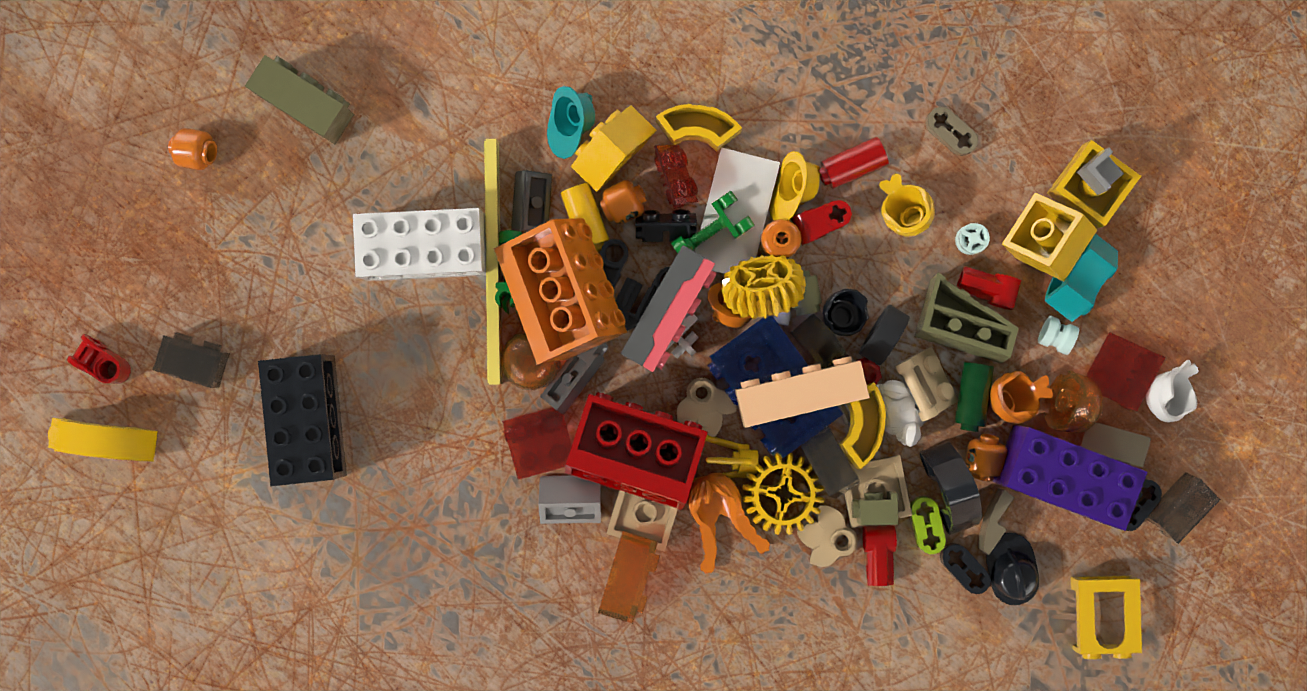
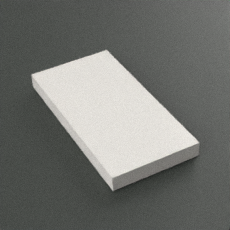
[695,147,780,274]

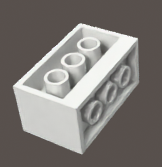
[353,208,486,281]

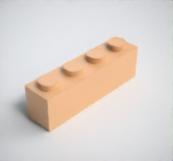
[735,356,870,428]

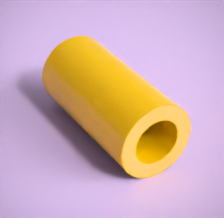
[560,183,609,252]

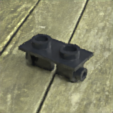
[635,209,697,242]

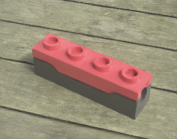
[620,245,717,372]

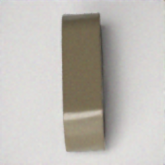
[925,107,978,156]

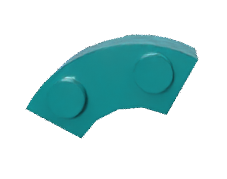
[1045,233,1118,322]

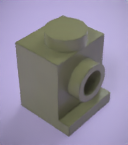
[851,491,898,525]

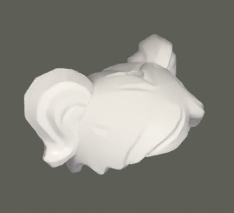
[876,380,927,447]

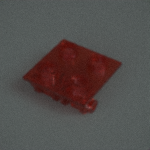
[654,145,698,209]
[1081,332,1166,412]
[502,407,572,480]

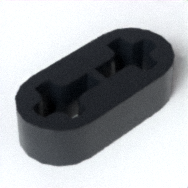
[1126,479,1162,531]
[940,543,991,594]

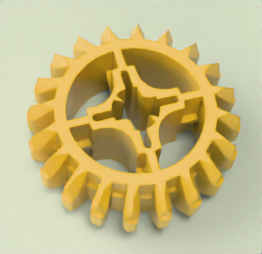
[721,254,806,320]
[742,452,825,535]

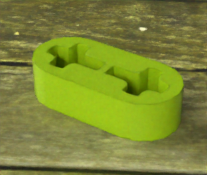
[910,496,946,554]

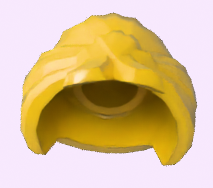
[879,173,935,237]

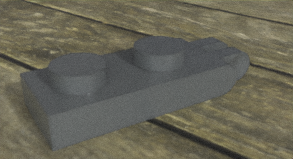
[540,343,608,415]

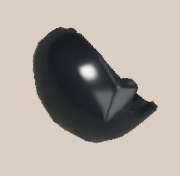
[822,289,869,336]

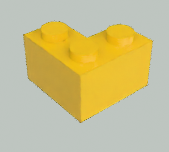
[571,105,657,192]

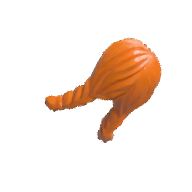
[687,473,770,574]

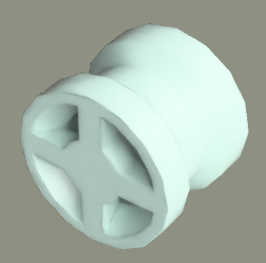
[955,223,990,255]

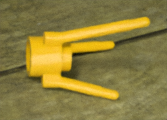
[693,435,758,482]

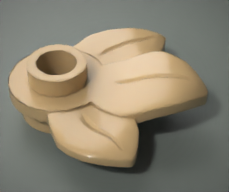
[677,378,736,437]
[797,505,858,567]

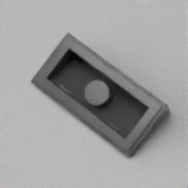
[511,170,552,233]

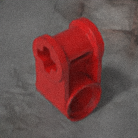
[791,200,852,246]
[66,334,131,384]

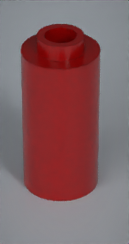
[818,137,889,189]

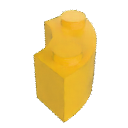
[656,104,742,152]
[838,382,886,469]

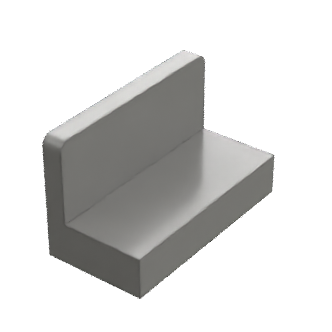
[538,476,601,524]

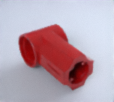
[957,267,1022,310]
[862,525,897,586]

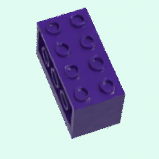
[992,425,1147,531]

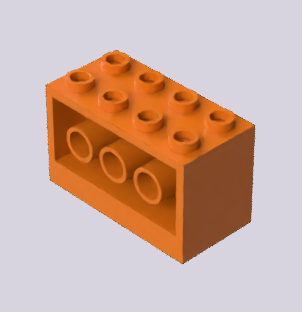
[494,218,628,364]

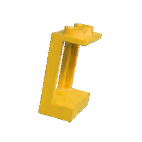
[1071,575,1142,659]

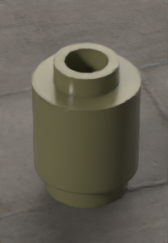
[792,270,822,316]

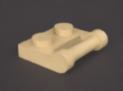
[895,347,958,422]

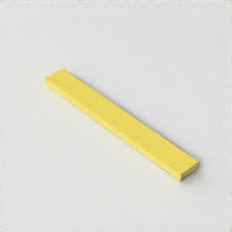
[484,139,502,385]

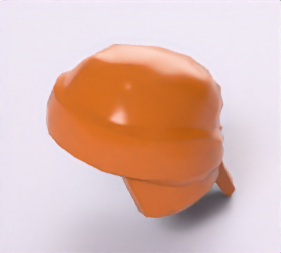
[990,371,1053,424]

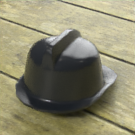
[986,533,1039,605]

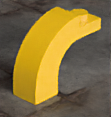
[48,417,158,462]

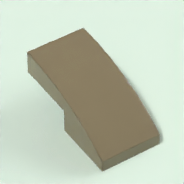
[1081,420,1151,467]
[978,488,1015,555]

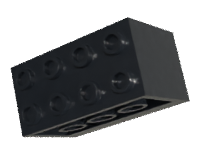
[258,354,347,487]

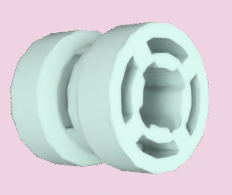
[1038,316,1079,355]

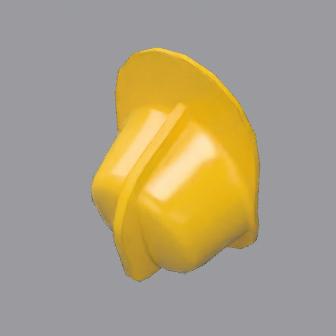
[769,151,820,221]

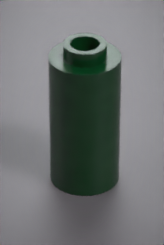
[955,362,994,432]

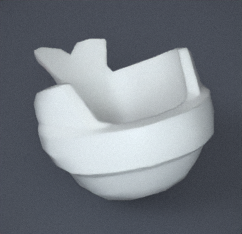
[1146,360,1199,422]

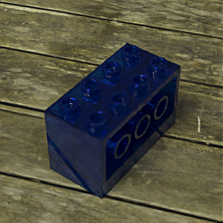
[706,315,843,458]

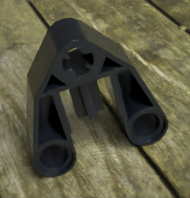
[600,239,670,332]
[919,441,982,535]

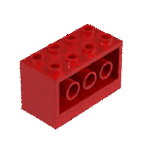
[565,392,708,510]

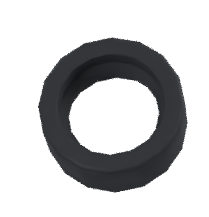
[859,305,910,366]

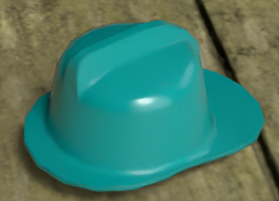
[547,86,596,159]

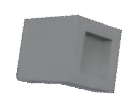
[1077,147,1124,195]

